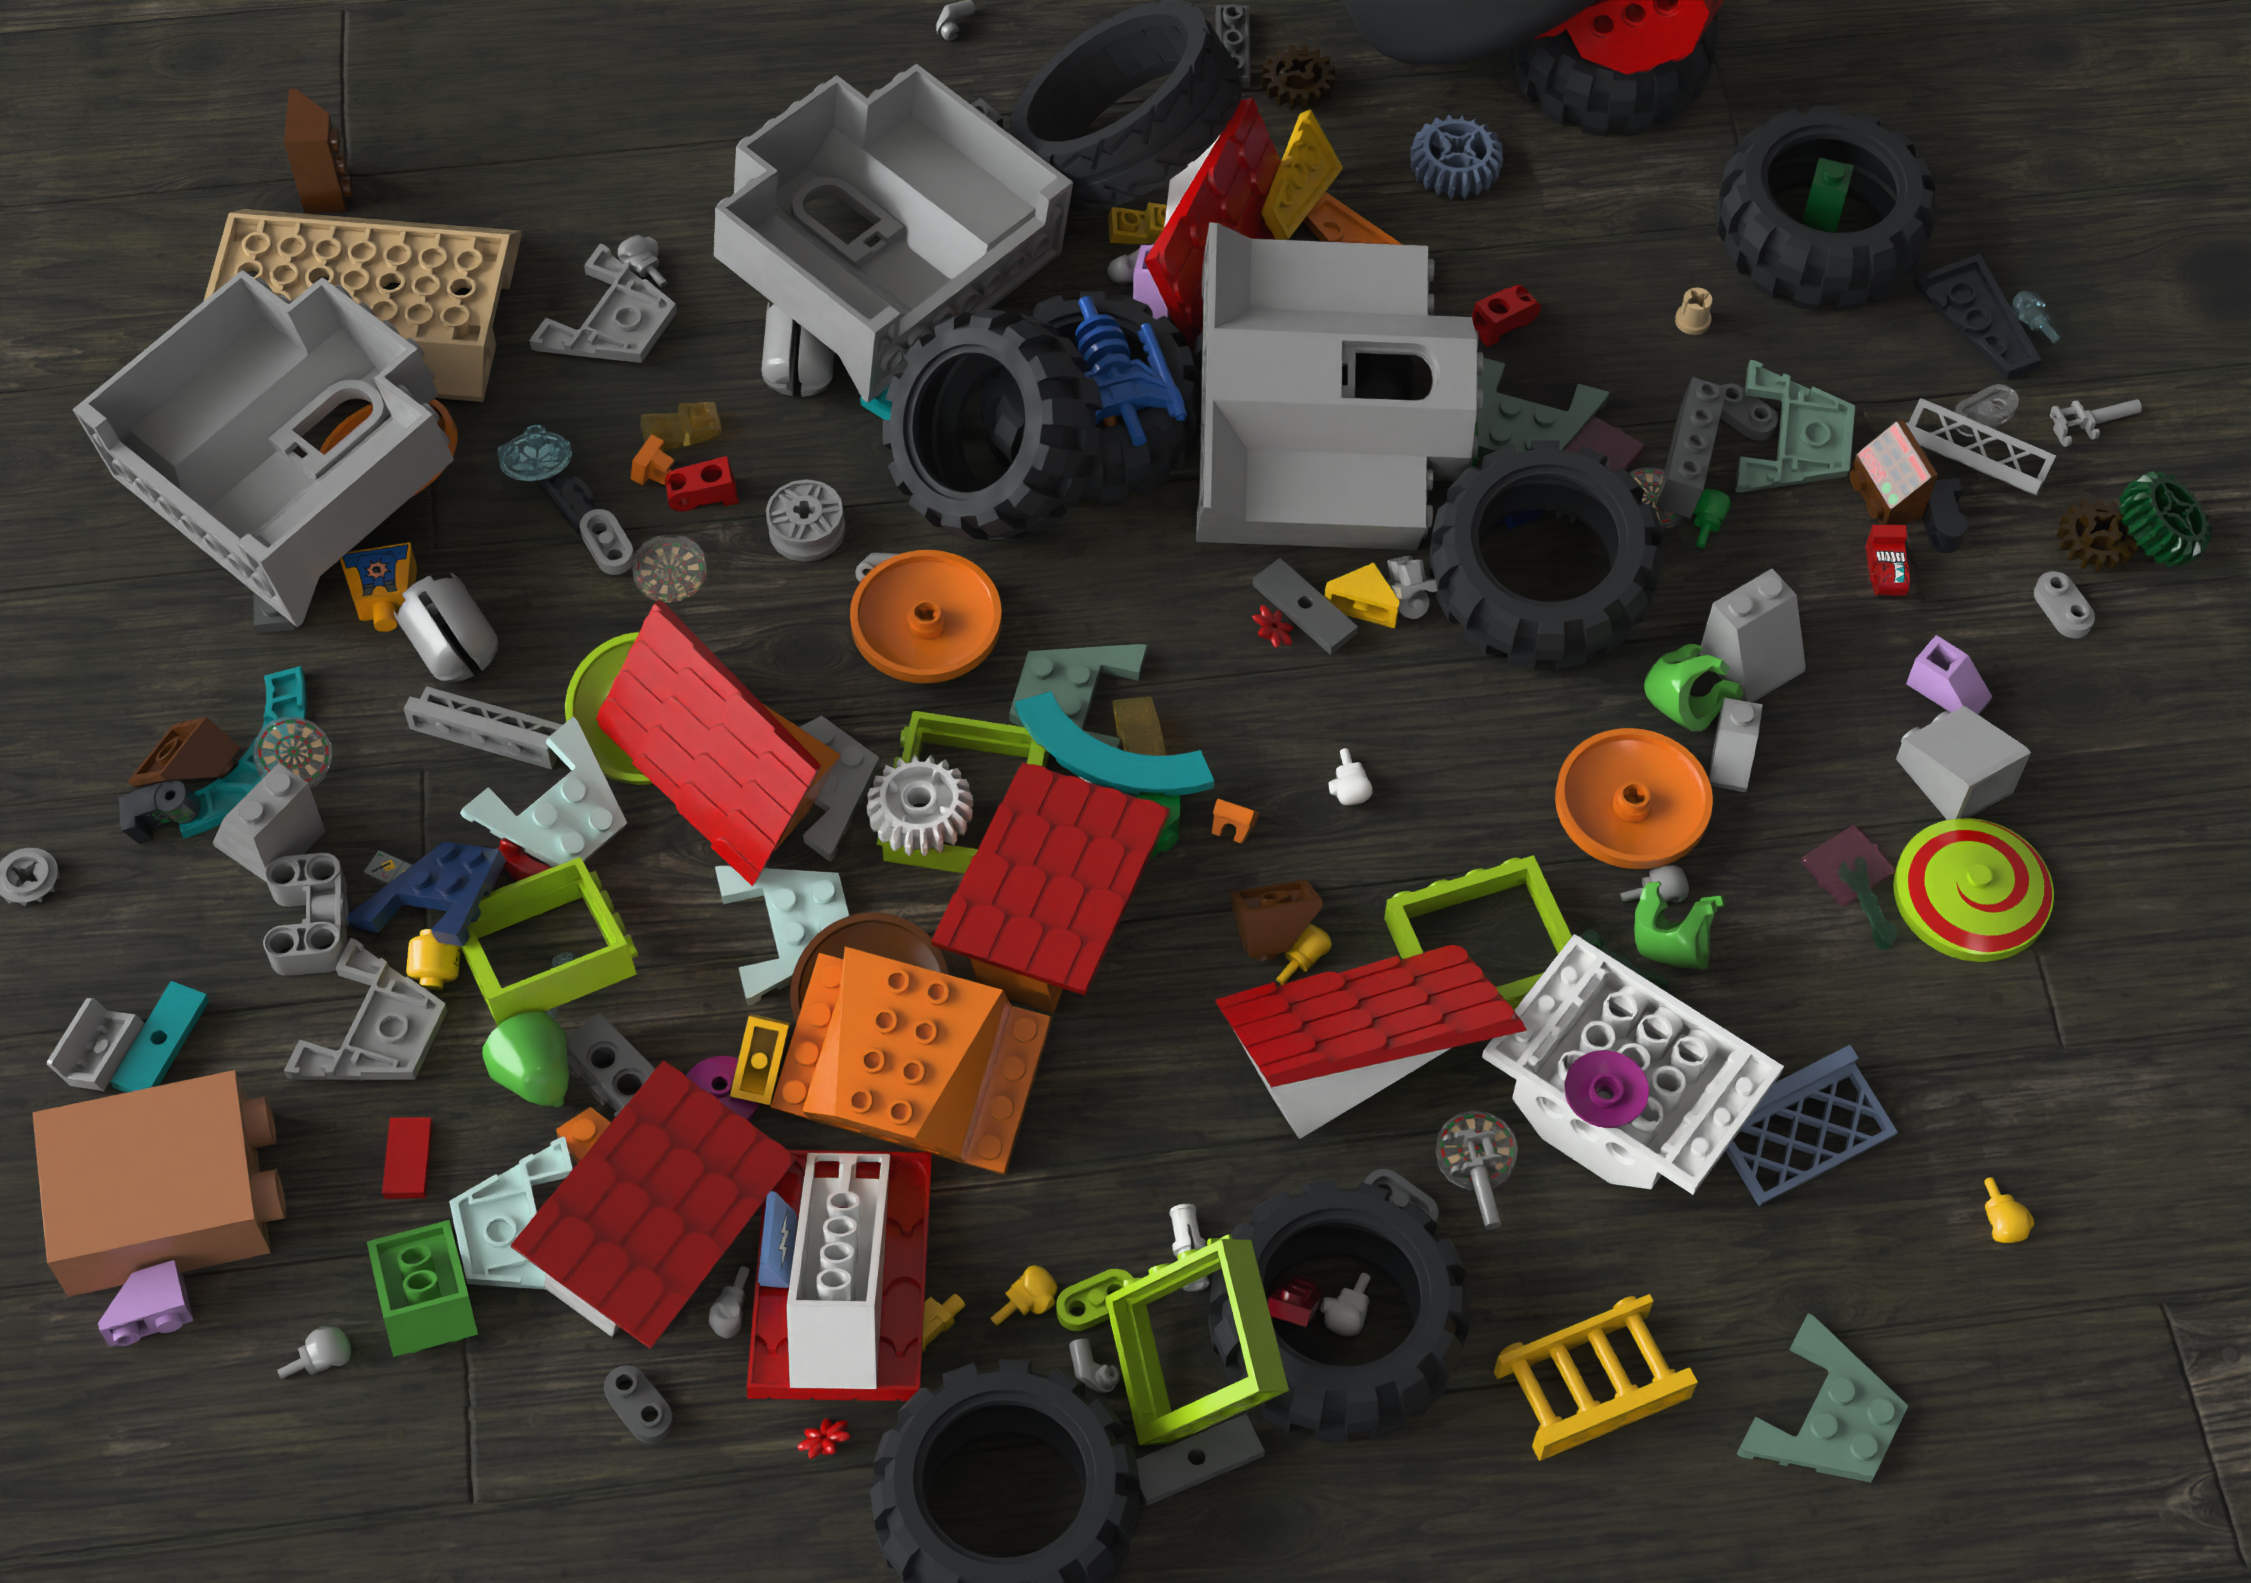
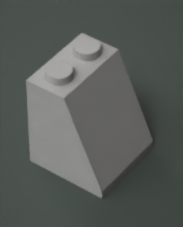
[1699,569,1806,703]
[1896,706,2031,820]
[213,763,326,882]

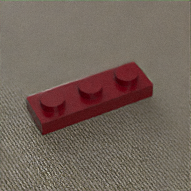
[1268,1275,1325,1327]

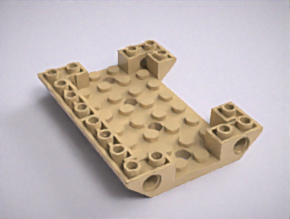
[204,209,522,402]

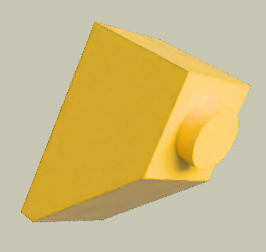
[730,1014,790,1105]

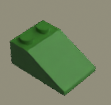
[367,1220,478,1357]

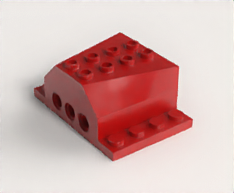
[1535,0,1724,75]

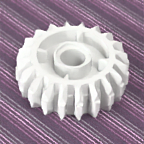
[866,754,973,857]

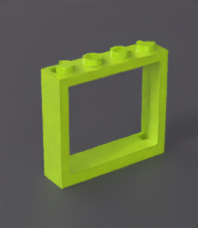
[877,711,1049,874]
[1384,855,1572,1011]
[446,857,638,1026]
[1105,1234,1289,1445]

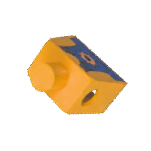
[340,542,417,632]

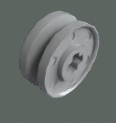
[765,479,846,562]

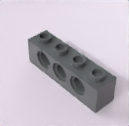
[1655,377,1727,518]
[566,1012,655,1118]

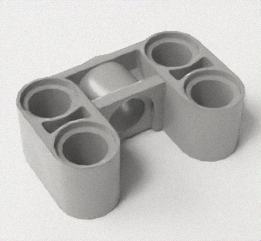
[263,853,349,976]

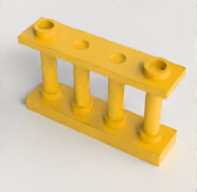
[1494,1294,1698,1461]

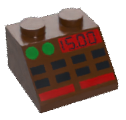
[1850,419,1938,525]

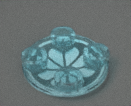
[497,425,572,481]

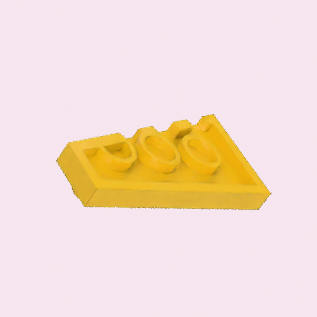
[1261,110,1343,240]

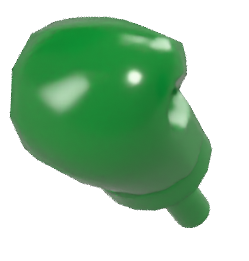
[1693,488,1731,548]

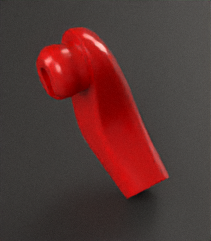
[497,838,553,881]

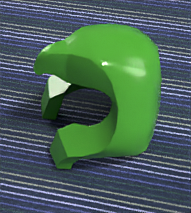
[1644,644,1744,731]
[1634,881,1726,969]
[482,1011,569,1108]

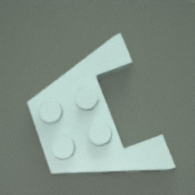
[460,717,627,867]
[715,866,849,1006]
[449,1137,573,1290]

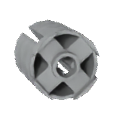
[761,302,834,397]
[393,573,498,683]

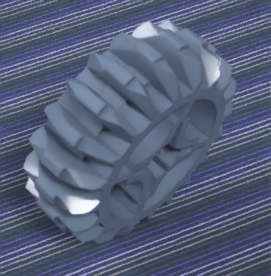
[1410,114,1504,200]

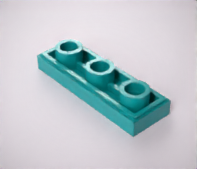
[110,981,210,1093]

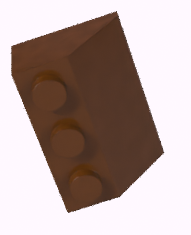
[284,89,353,213]

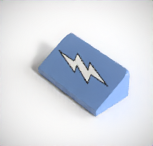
[758,1191,797,1288]

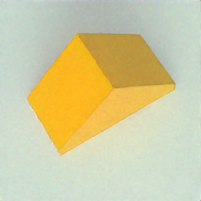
[1324,563,1400,628]

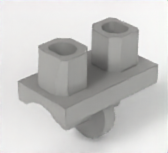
[1386,556,1438,619]

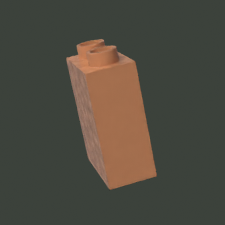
[32,1070,286,1297]

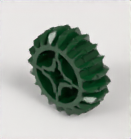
[2119,471,2212,567]

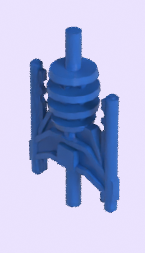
[1076,296,1187,446]

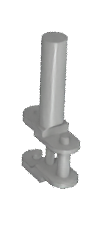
[2050,399,2142,447]
[1442,1128,1502,1230]

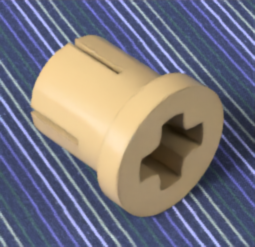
[1675,288,1712,335]

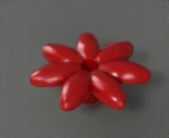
[1252,605,1293,648]
[797,1418,851,1459]

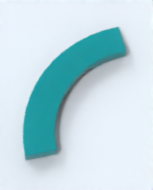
[179,666,307,838]
[1015,691,1215,796]

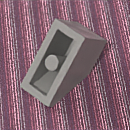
[1709,698,1763,792]

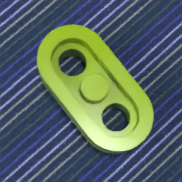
[1056,1269,1133,1331]

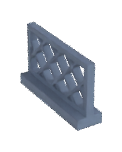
[1725,1045,1898,1206]

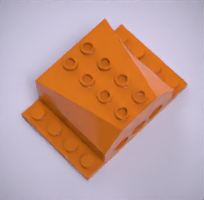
[770,947,1052,1176]

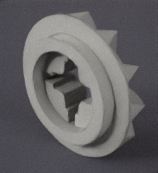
[0,848,60,907]

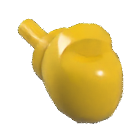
[1276,923,1332,985]
[1984,1177,2034,1243]
[990,1265,1057,1326]

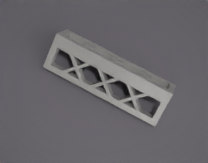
[1906,398,2056,496]
[404,686,562,769]

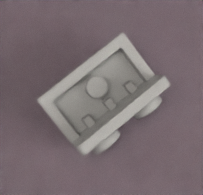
[47,998,145,1091]

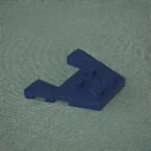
[346,842,506,947]

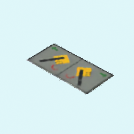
[362,849,413,884]

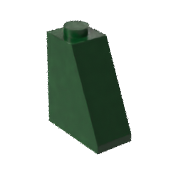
[1801,158,1854,233]

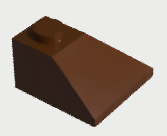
[127,717,240,787]
[1229,879,1323,961]

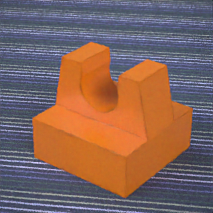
[630,434,674,486]
[1212,799,1259,844]

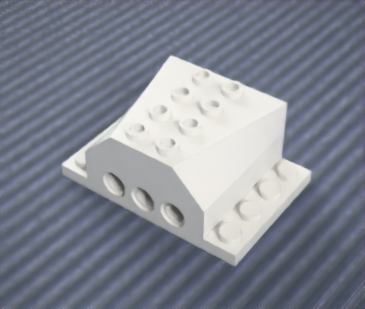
[1482,934,1784,1194]

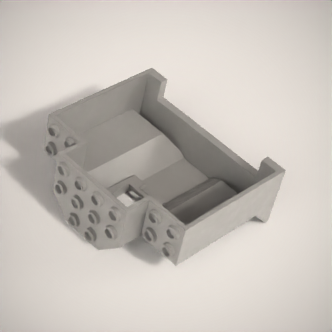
[714,64,1073,403]
[1196,223,1483,550]
[72,270,454,627]

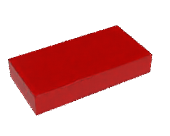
[382,1117,433,1199]

